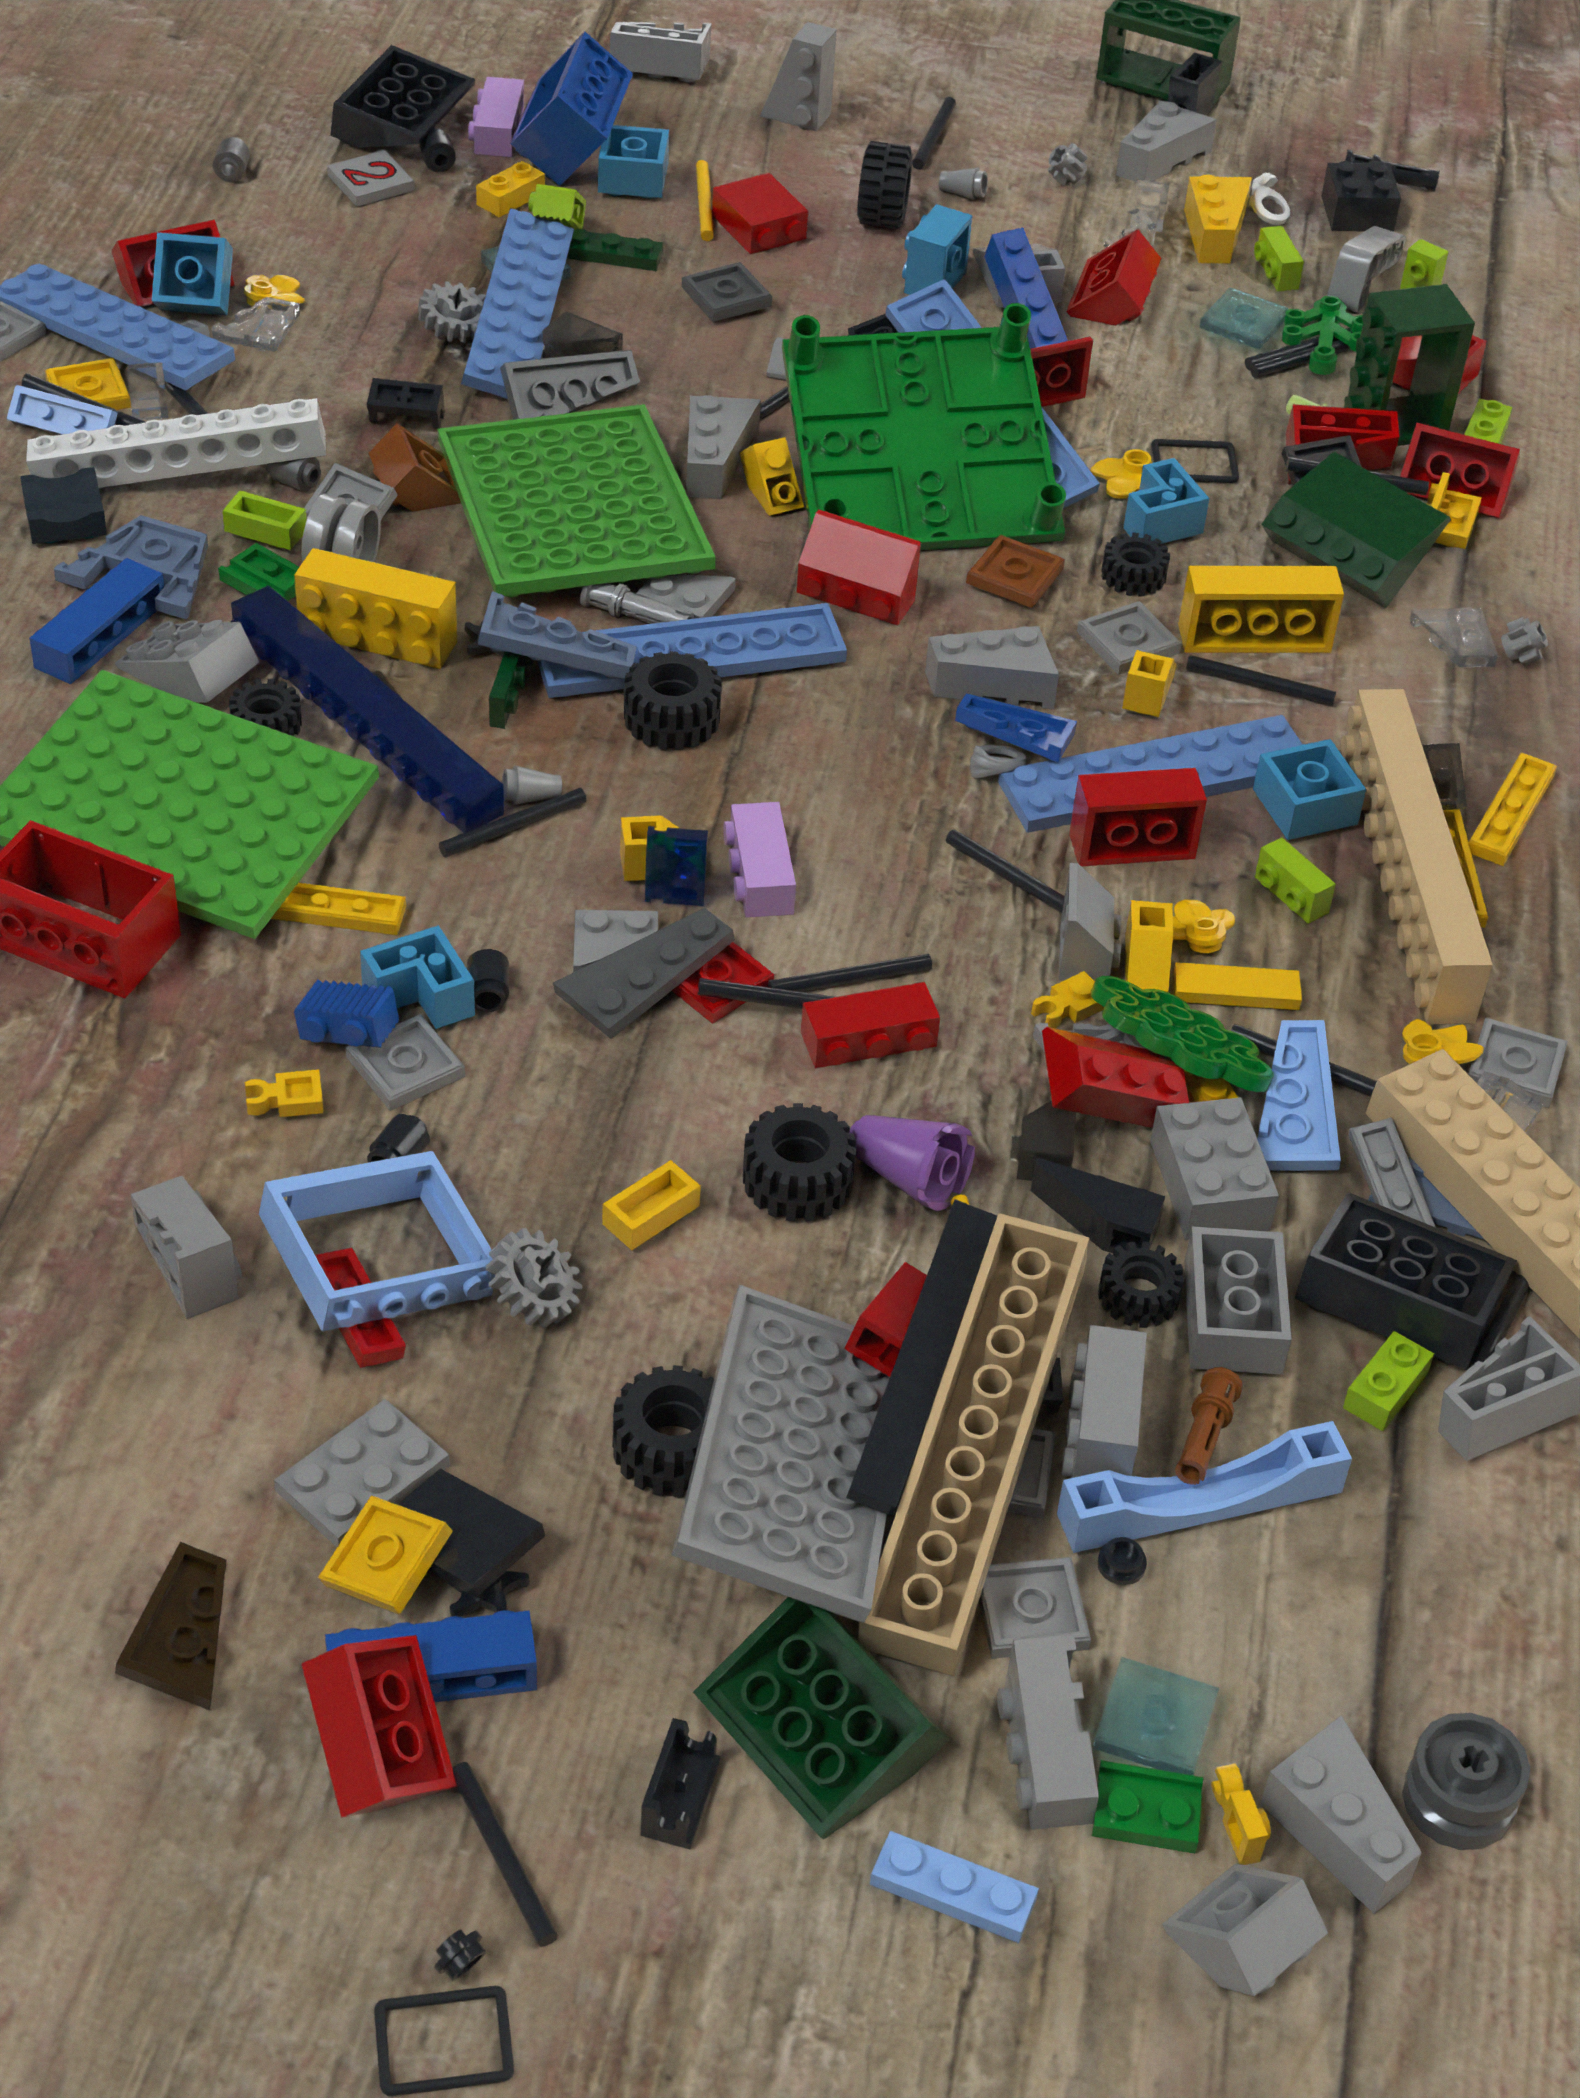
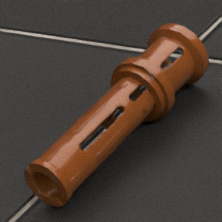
[1175,1367,1243,1485]

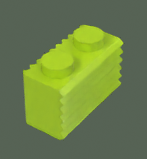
[528,184,586,229]

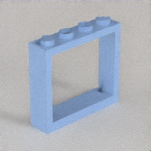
[259,1151,495,1332]

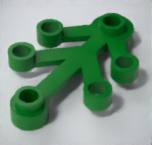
[1282,296,1363,375]

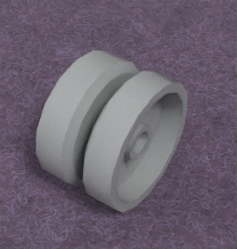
[302,493,381,562]

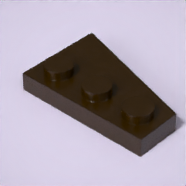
[115,1542,227,1711]

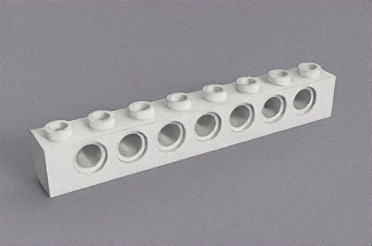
[26,398,326,488]

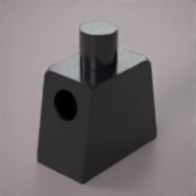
[1168,52,1223,116]

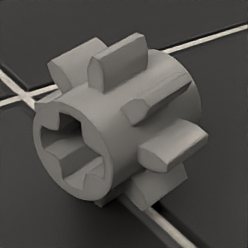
[1048,143,1088,185]
[1501,617,1548,665]

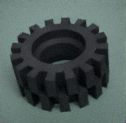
[1101,532,1170,597]
[229,679,302,736]
[1098,1241,1184,1328]

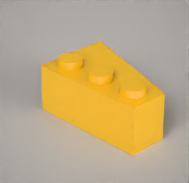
[1184,174,1252,263]

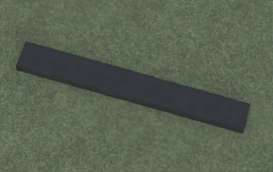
[846,1199,997,1516]

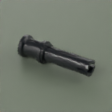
[1345,149,1440,191]

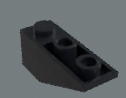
[1030,1157,1165,1253]

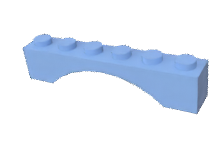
[1057,1421,1352,1553]

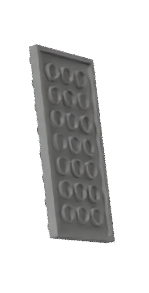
[672,1285,890,1623]

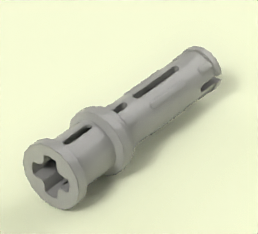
[580,583,694,624]

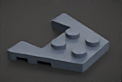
[54,515,208,619]

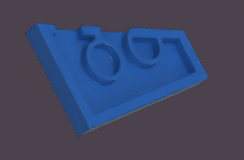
[955,693,1077,763]

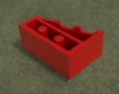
[1286,404,1399,485]

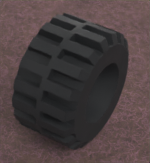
[857,141,913,229]
[624,651,722,750]
[742,1103,856,1222]
[612,1365,714,1497]

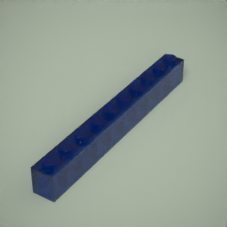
[231,585,504,833]

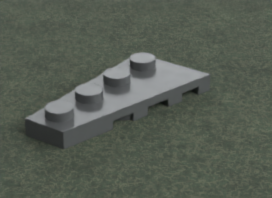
[500,350,640,420]
[553,908,735,1039]

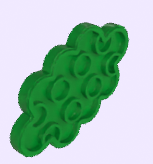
[1091,976,1274,1092]

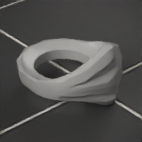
[969,745,1027,778]

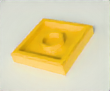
[45,358,131,410]
[318,1495,453,1615]

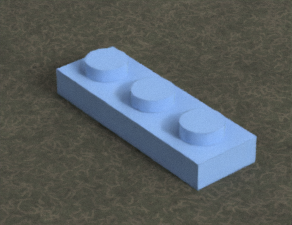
[7,385,118,435]
[870,1831,1039,1943]

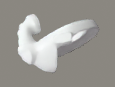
[1247,173,1290,225]

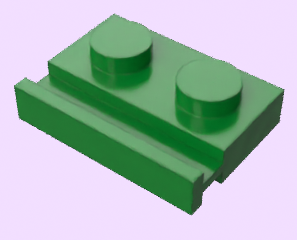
[218,543,299,611]
[1092,1760,1204,1854]

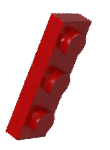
[315,1248,406,1368]

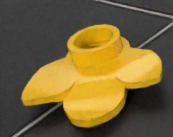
[244,275,305,308]
[1090,449,1153,499]
[1173,899,1235,953]
[1402,1019,1484,1064]

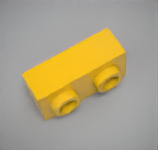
[476,161,545,218]
[602,1160,701,1251]

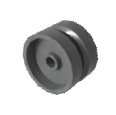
[1402,1713,1531,1850]

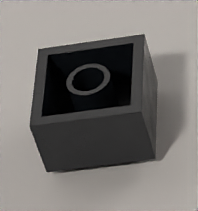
[1321,161,1401,232]

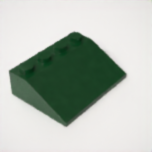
[1261,451,1451,608]
[693,1597,950,1839]

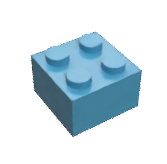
[598,125,669,199]
[902,204,973,295]
[152,232,233,316]
[1253,739,1366,840]

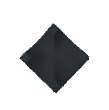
[20,467,107,544]

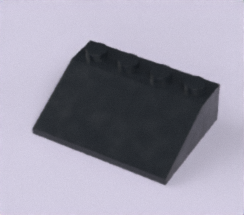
[330,45,476,148]
[1294,1192,1517,1370]

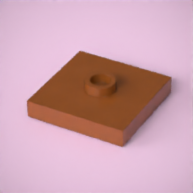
[966,535,1065,608]

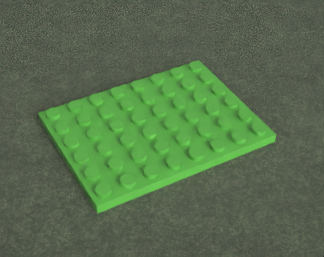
[438,404,716,597]
[0,670,379,939]

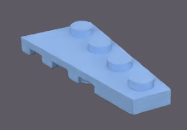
[1257,1020,1341,1171]

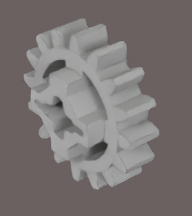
[418,281,486,343]
[486,1228,582,1327]

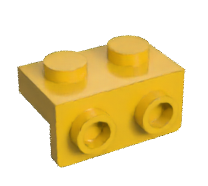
[1426,472,1481,549]

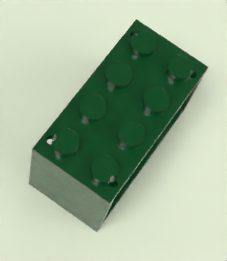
[1096,0,1241,106]
[1344,284,1475,446]

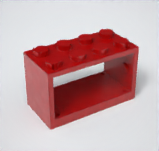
[0,820,181,999]

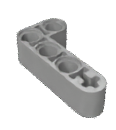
[1327,226,1406,313]

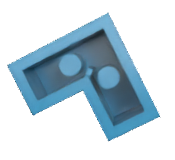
[1123,458,1210,544]
[360,925,475,1029]

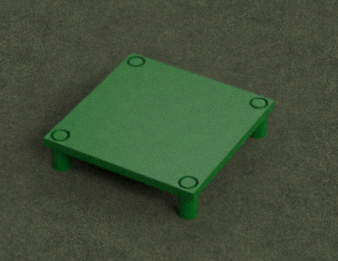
[782,303,1066,550]

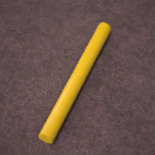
[696,160,714,241]

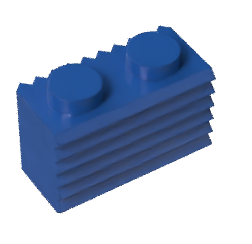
[294,979,399,1048]

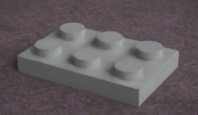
[274,1399,450,1547]

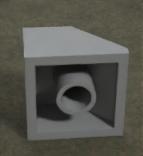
[1059,863,1121,981]
[1162,1863,1328,1996]

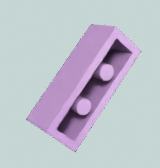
[468,77,524,157]
[723,802,796,917]

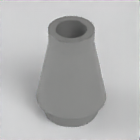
[939,167,988,200]
[501,765,562,805]

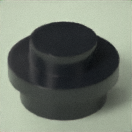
[1097,1537,1147,1585]
[434,1929,486,1981]

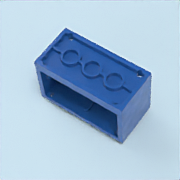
[511,31,633,186]

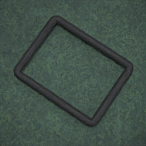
[1151,439,1239,483]
[374,1986,514,2096]

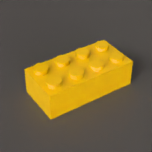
[294,548,457,669]
[1178,566,1344,653]

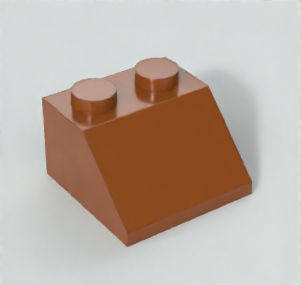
[368,423,461,512]

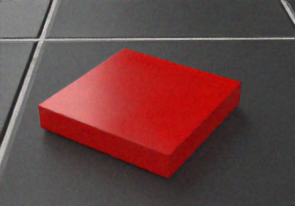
[672,942,775,1024]

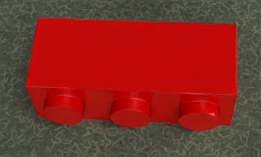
[801,982,940,1068]

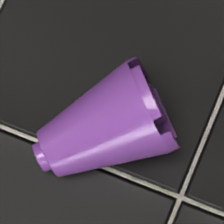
[849,1115,975,1211]

